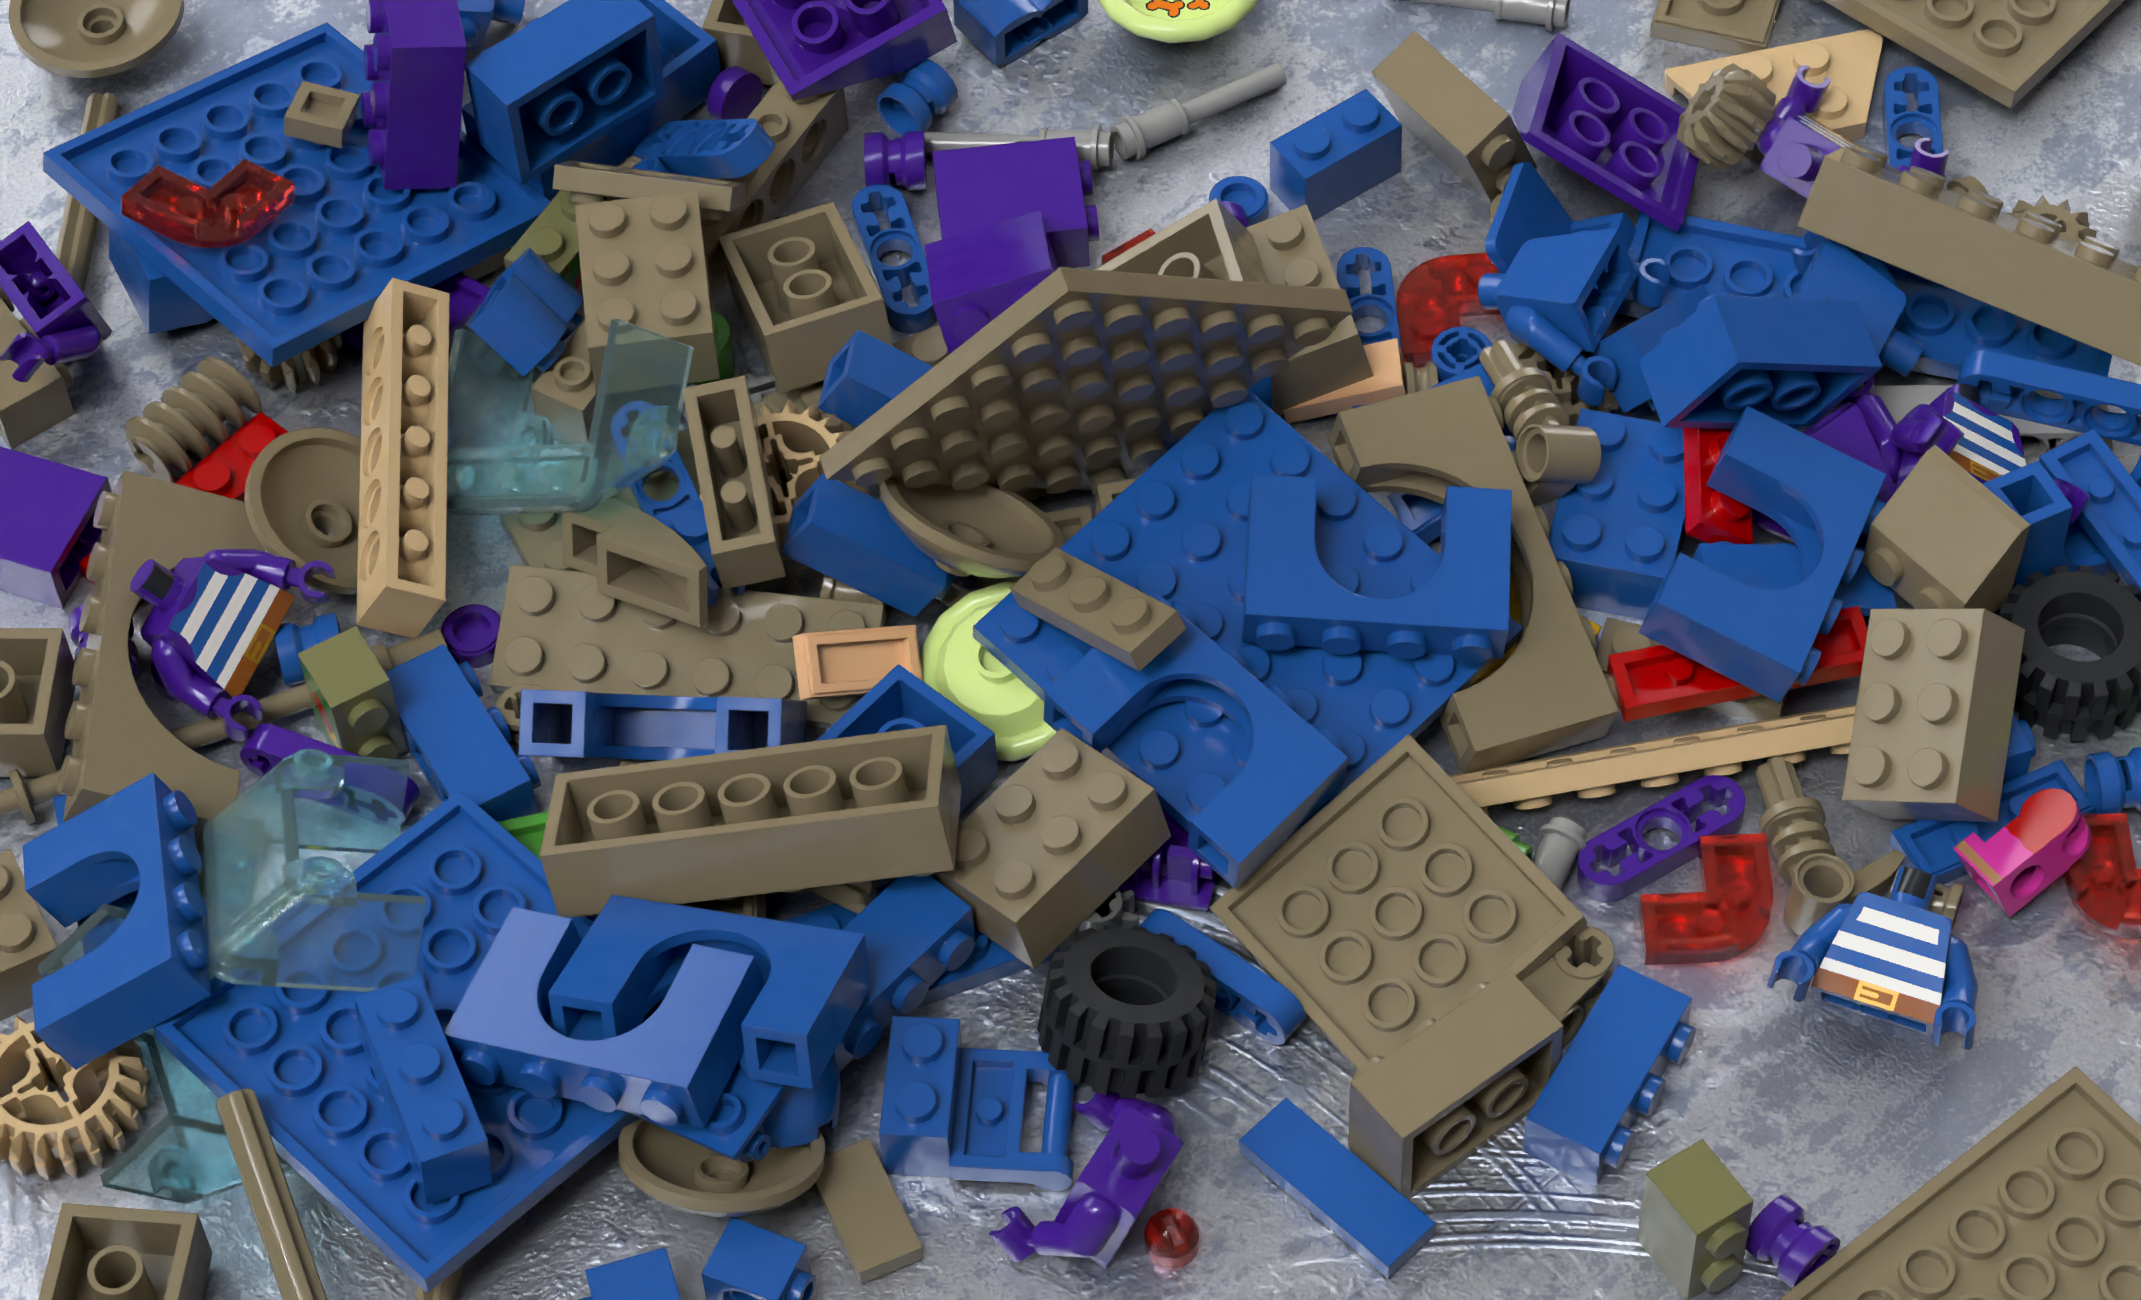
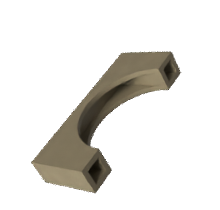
[1328,376,1619,774]
[57,470,265,857]

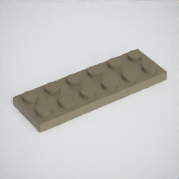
[489,564,887,730]

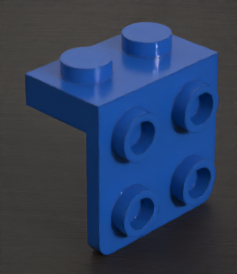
[1485,162,1636,273]

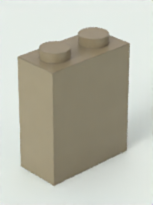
[1372,31,1537,205]

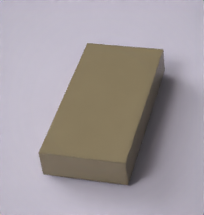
[813,1138,924,1285]

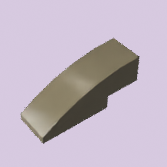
[562,490,708,628]

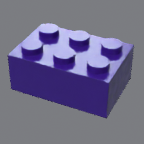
[361,0,466,190]

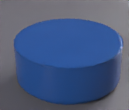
[1209,176,1269,226]

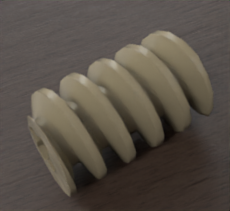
[124,356,262,483]

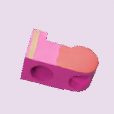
[1953,788,2092,917]

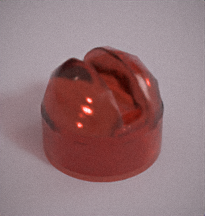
[1144,1207,1199,1269]

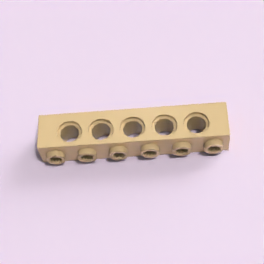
[356,278,450,639]

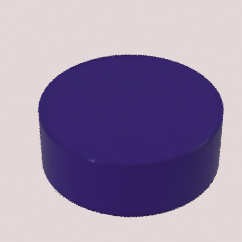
[707,66,763,120]
[441,604,501,668]

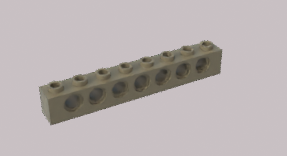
[531,79,849,457]

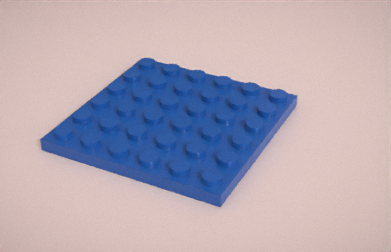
[43,22,551,367]
[973,390,1523,833]
[154,790,664,1294]

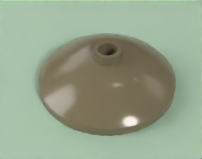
[9,0,184,78]
[244,428,361,594]
[881,479,1065,578]
[618,1118,825,1217]

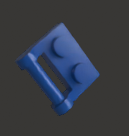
[949,1048,1080,1191]

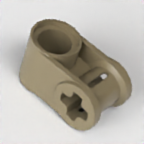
[1521,926,1615,1049]

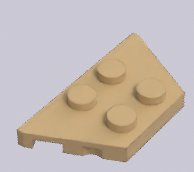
[1663,28,1884,161]

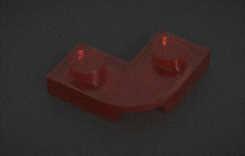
[121,159,295,248]
[1396,253,1501,368]
[2064,813,2141,939]
[1638,833,1773,965]

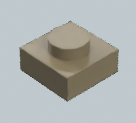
[284,81,360,149]

